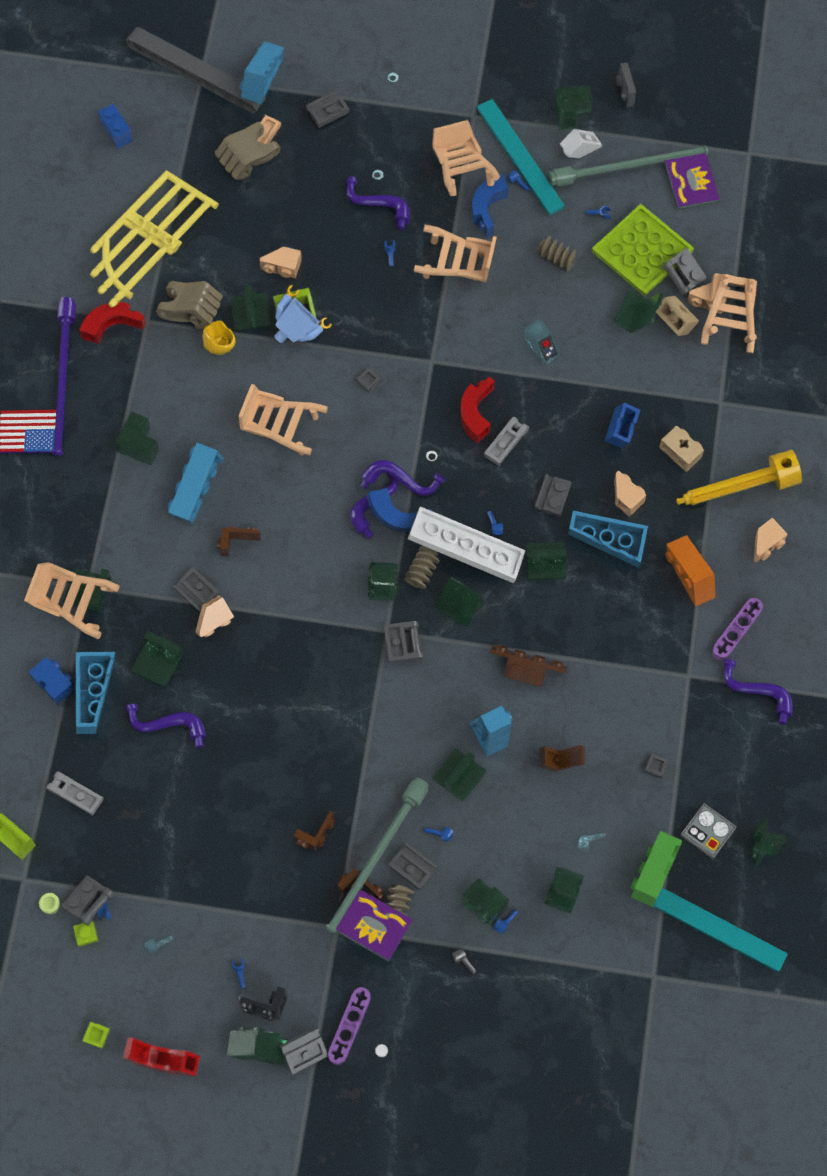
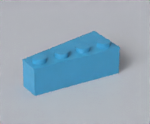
[240,41,284,104]
[168,443,224,523]
[568,511,648,568]
[76,652,115,734]
[469,706,513,756]

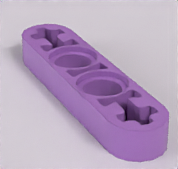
[712,598,763,661]
[328,987,371,1065]

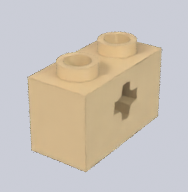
[654,296,699,336]
[659,426,704,472]

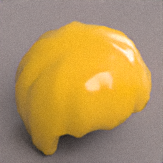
[202,320,236,355]

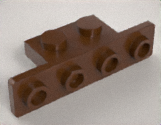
[490,645,567,687]

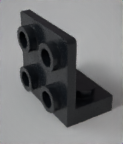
[238,987,288,1021]

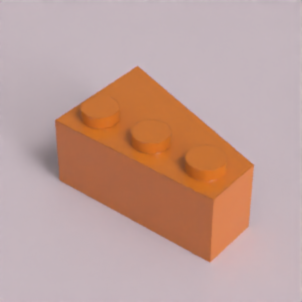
[665,535,716,607]

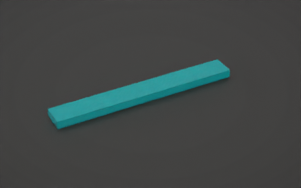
[477,99,565,216]
[653,888,788,973]

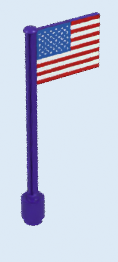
[0,297,76,456]

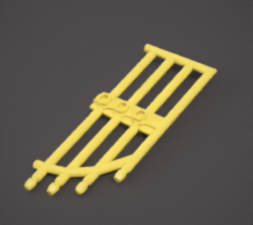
[90,170,219,308]

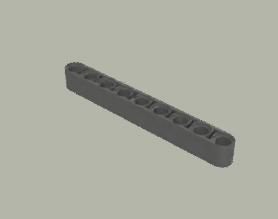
[126,27,266,113]

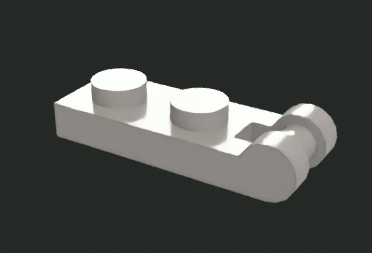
[484,417,529,466]
[46,771,103,816]

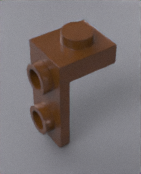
[217,526,261,556]
[539,745,585,772]
[294,811,336,852]
[337,868,383,902]

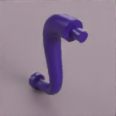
[346,177,410,230]
[360,460,445,496]
[350,474,399,539]
[724,659,793,725]
[126,704,206,748]

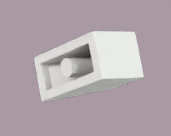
[560,129,602,158]

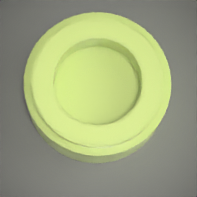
[39,893,60,914]

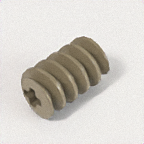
[536,235,576,272]
[404,546,440,589]
[385,884,414,916]

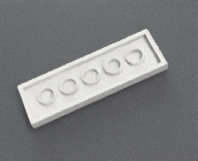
[408,507,525,583]

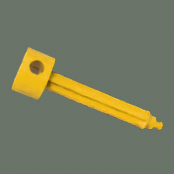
[676,450,802,505]

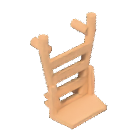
[432,120,500,196]
[414,224,497,282]
[701,273,757,353]
[239,384,328,456]
[24,562,119,639]

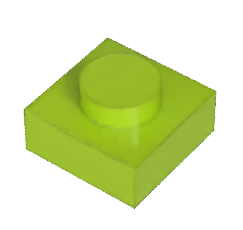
[73,921,98,947]
[82,1021,110,1049]

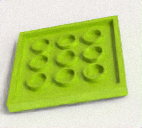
[591,204,694,297]

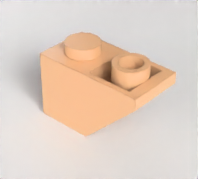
[260,247,302,278]
[687,282,731,314]
[614,471,646,517]
[754,518,788,563]
[195,595,234,637]

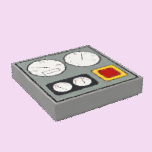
[680,804,736,859]

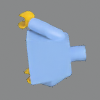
[274,285,331,343]

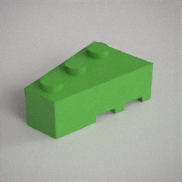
[630,831,682,907]

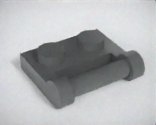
[661,248,707,296]
[384,621,424,664]
[61,875,115,926]

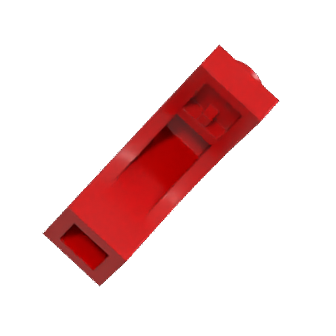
[79,302,146,344]
[460,376,495,443]
[123,1038,200,1076]

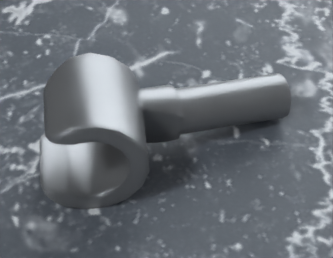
[452,950,476,974]

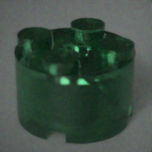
[367,562,398,601]
[544,867,584,914]

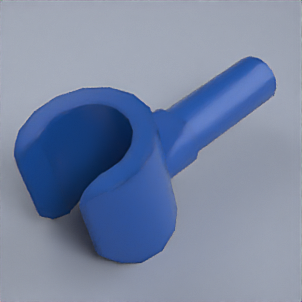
[507,171,530,191]
[586,206,612,220]
[385,240,395,267]
[487,511,503,535]
[425,827,454,841]
[97,901,112,921]
[494,909,518,933]
[232,958,245,989]

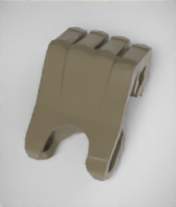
[215,122,281,179]
[156,281,223,329]

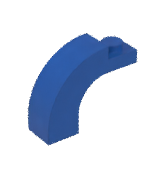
[471,174,509,237]
[366,488,432,532]

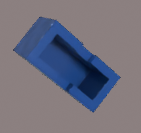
[98,104,133,149]
[604,403,640,448]
[29,657,75,704]

